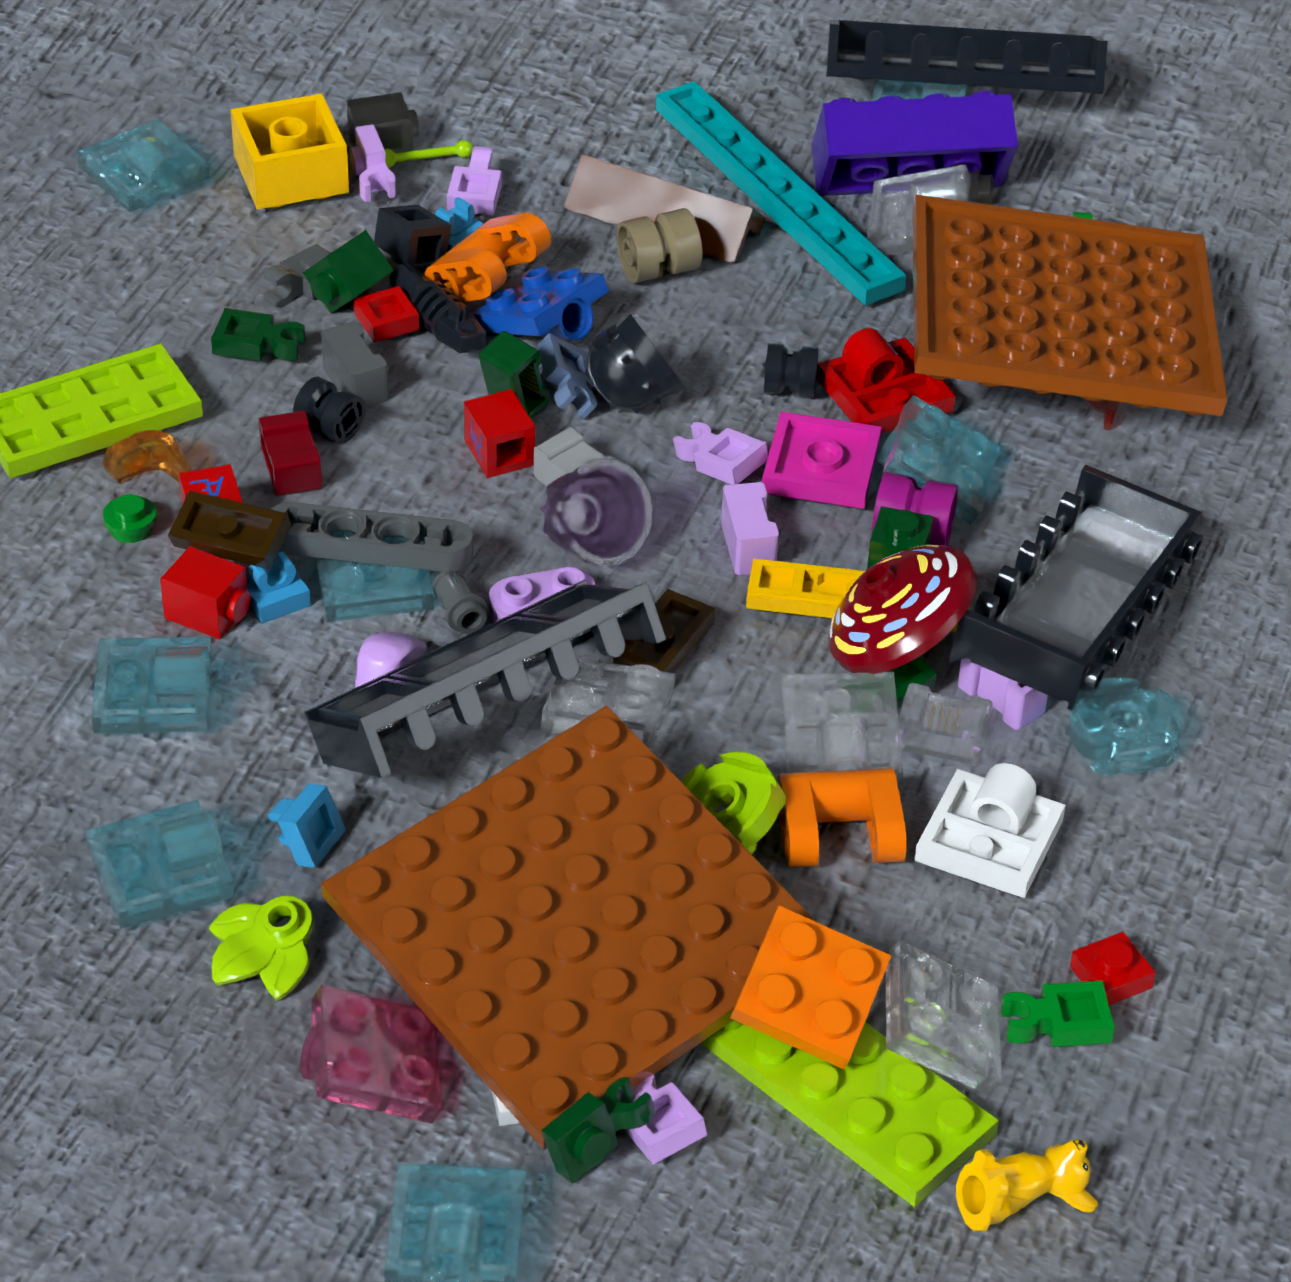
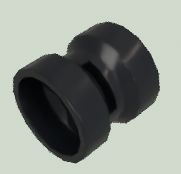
[764,343,819,398]
[293,376,365,444]

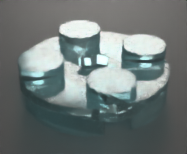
[1068,677,1183,776]

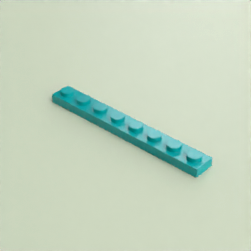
[656,81,906,306]

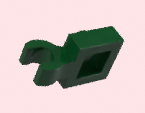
[541,1077,656,1184]

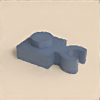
[537,333,597,419]

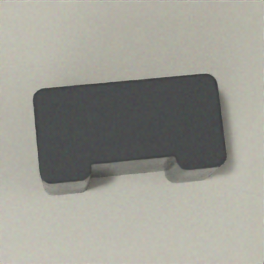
[321,321,388,408]

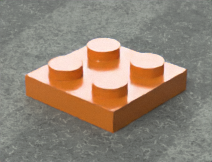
[730,905,891,1069]

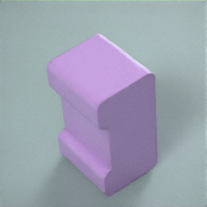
[721,482,779,575]
[958,658,1048,730]

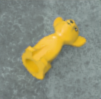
[956,1139,1098,1231]

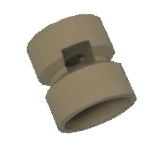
[616,208,702,284]

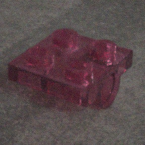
[300,985,443,1124]

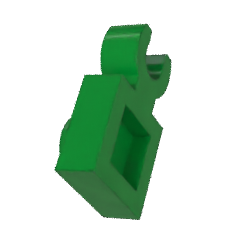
[1000,981,1115,1047]

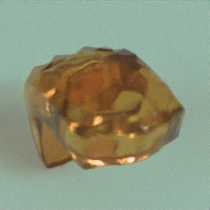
[102,430,192,484]

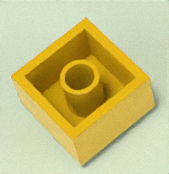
[230,93,349,209]

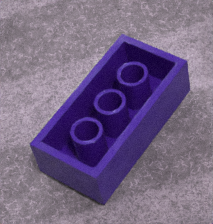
[811,91,1018,196]

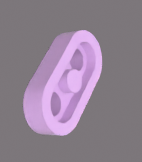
[489,567,595,622]

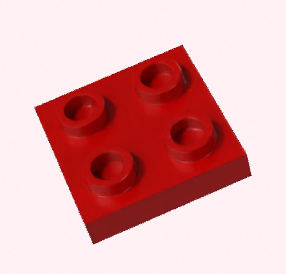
[816,328,956,434]

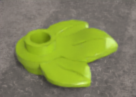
[209,896,314,1001]

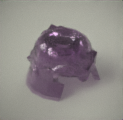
[541,458,653,566]

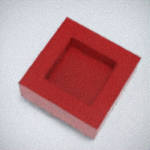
[354,286,420,342]
[1070,932,1156,1005]

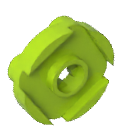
[680,751,786,855]

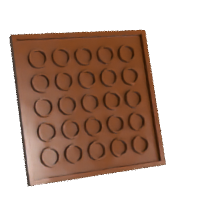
[912,194,1227,416]
[321,705,816,1150]

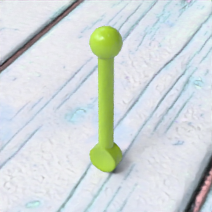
[384,140,473,169]

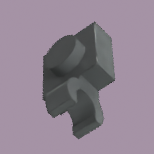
[263,244,330,307]

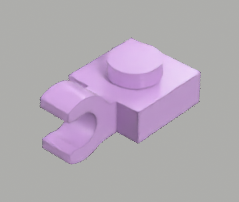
[349,124,396,202]
[446,146,502,216]

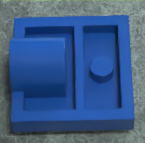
[472,267,609,341]

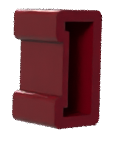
[258,410,322,496]

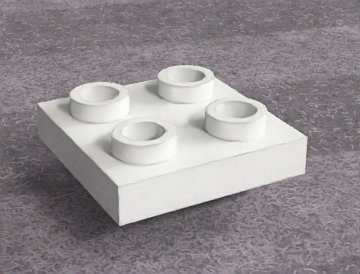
[915,763,1066,898]

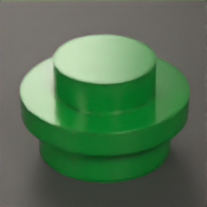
[103,494,157,543]

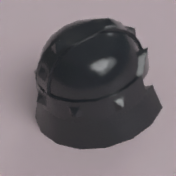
[584,314,686,414]

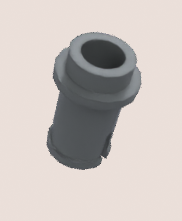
[432,571,488,634]

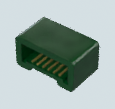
[479,330,551,419]

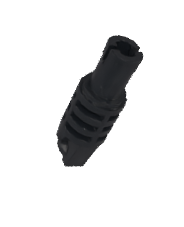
[389,263,486,353]

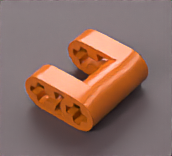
[425,213,551,302]
[777,768,906,868]

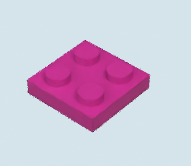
[762,411,882,509]

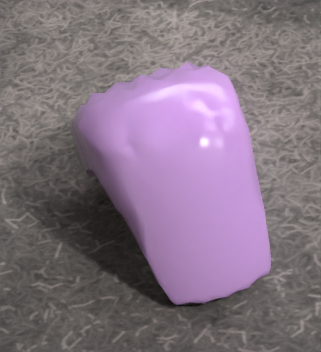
[355,631,427,688]

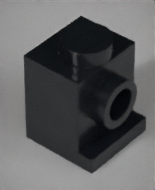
[374,204,452,273]

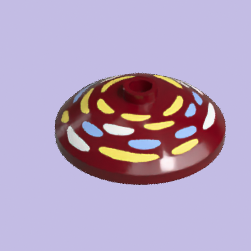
[828,545,977,675]

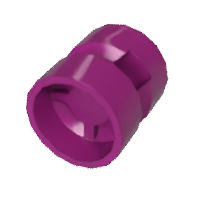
[872,471,959,546]

